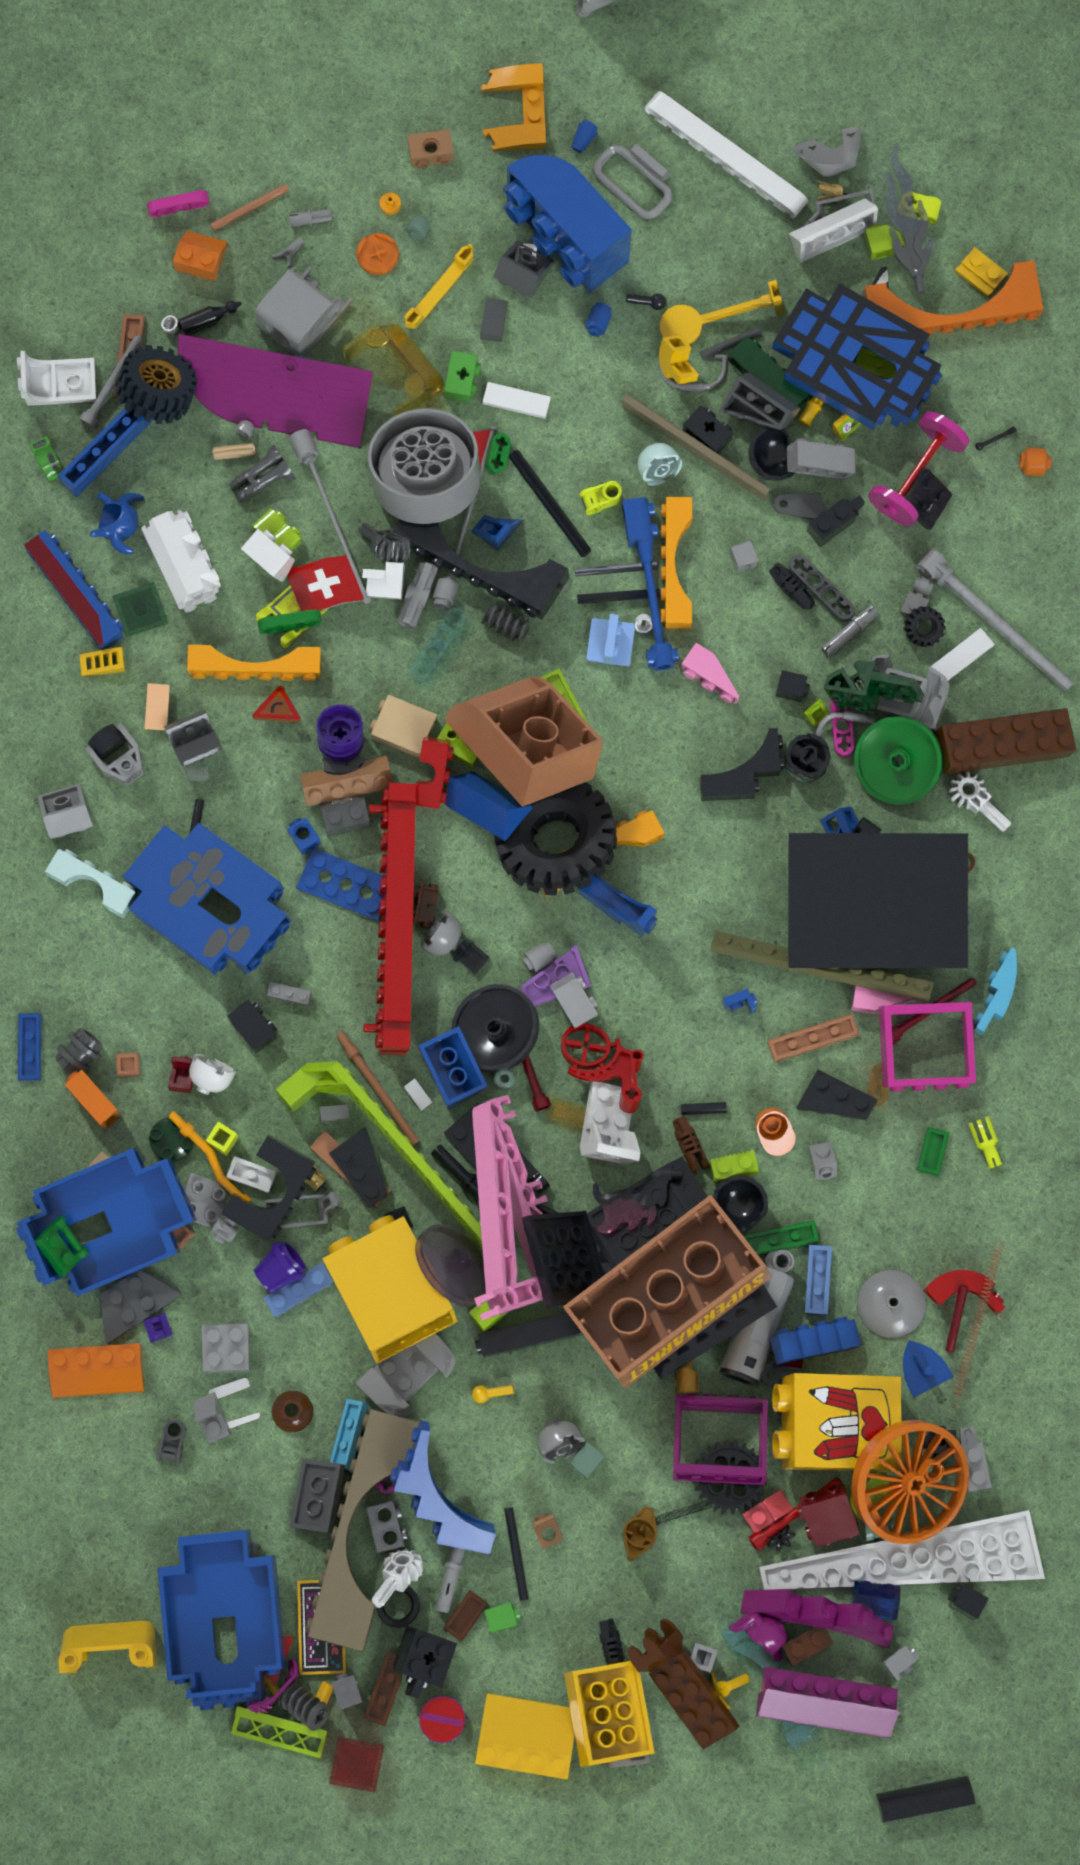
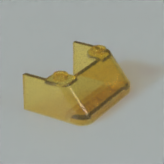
[343,323,444,416]

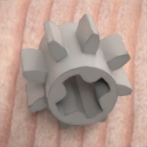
[210,1217,238,1245]

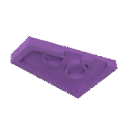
[520,945,591,1007]

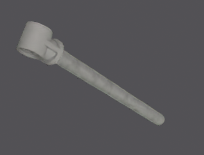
[917,549,1074,693]

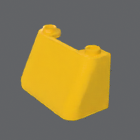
[59,1621,158,1674]

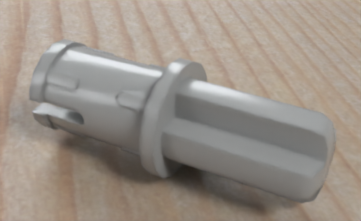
[289,209,333,227]

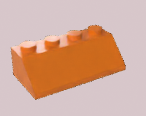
[48,1343,144,1398]

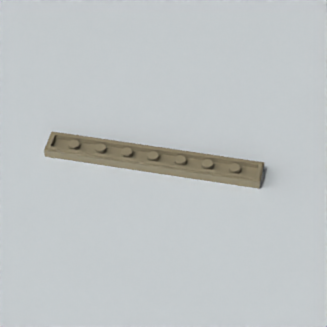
[622,394,770,502]

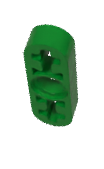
[257,609,322,634]

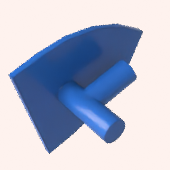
[903,1340,953,1398]

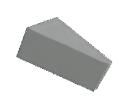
[319,1104,350,1123]

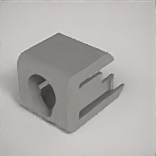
[255,266,353,357]

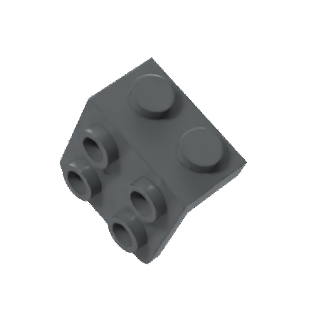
[164,709,222,766]

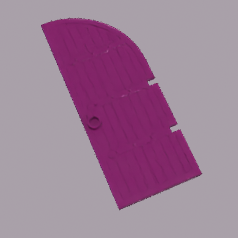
[178,334,373,448]

